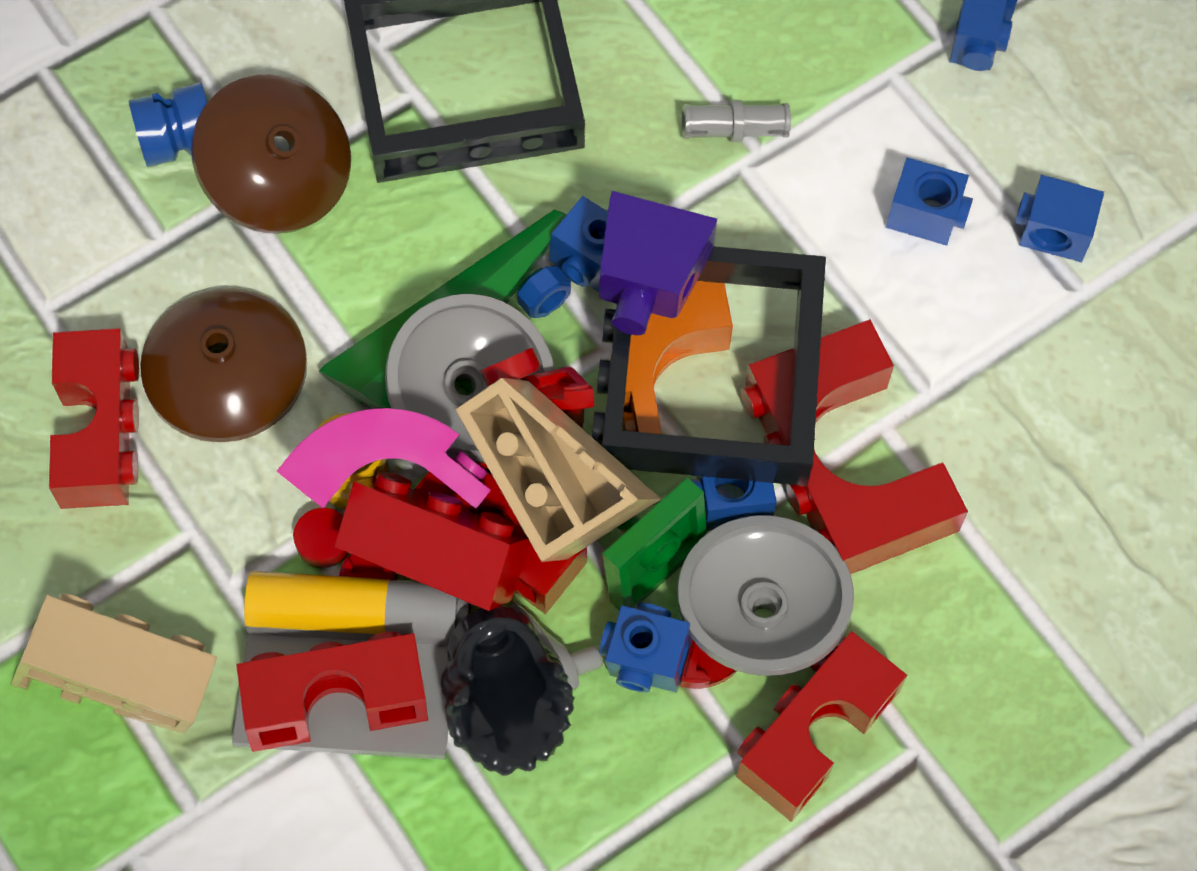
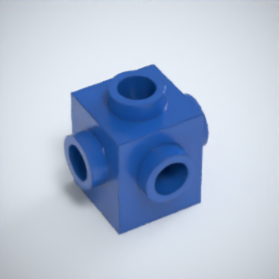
[549,196,608,292]
[599,603,692,693]

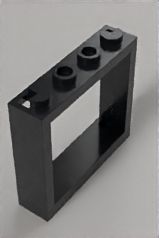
[344,0,585,183]
[592,246,826,486]

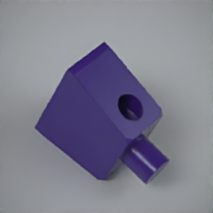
[599,191,717,335]

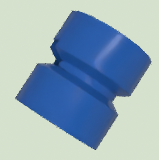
[128,82,207,168]

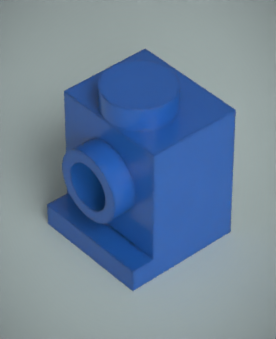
[950,0,1017,71]

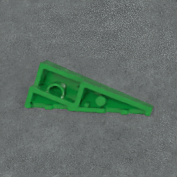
[319,209,566,409]

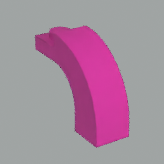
[276,408,491,508]

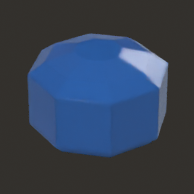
[517,266,571,318]

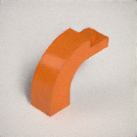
[610,281,733,434]

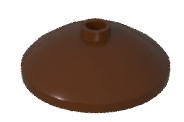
[191,74,351,234]
[140,288,307,442]

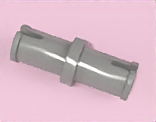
[681,100,791,142]

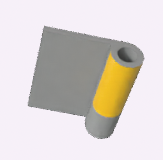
[232,571,471,760]

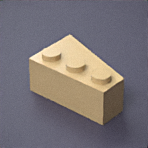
[455,378,661,562]
[10,594,217,734]

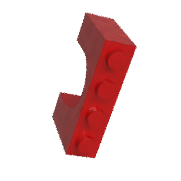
[741,319,968,574]

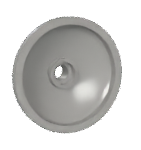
[385,294,555,464]
[678,515,854,676]

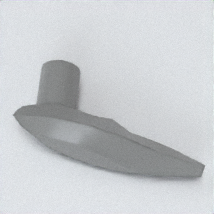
[510,601,603,689]

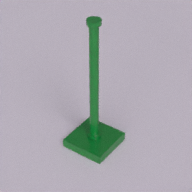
[456,379,707,611]

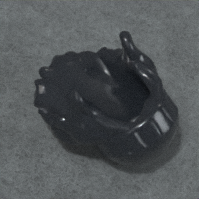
[441,606,575,776]

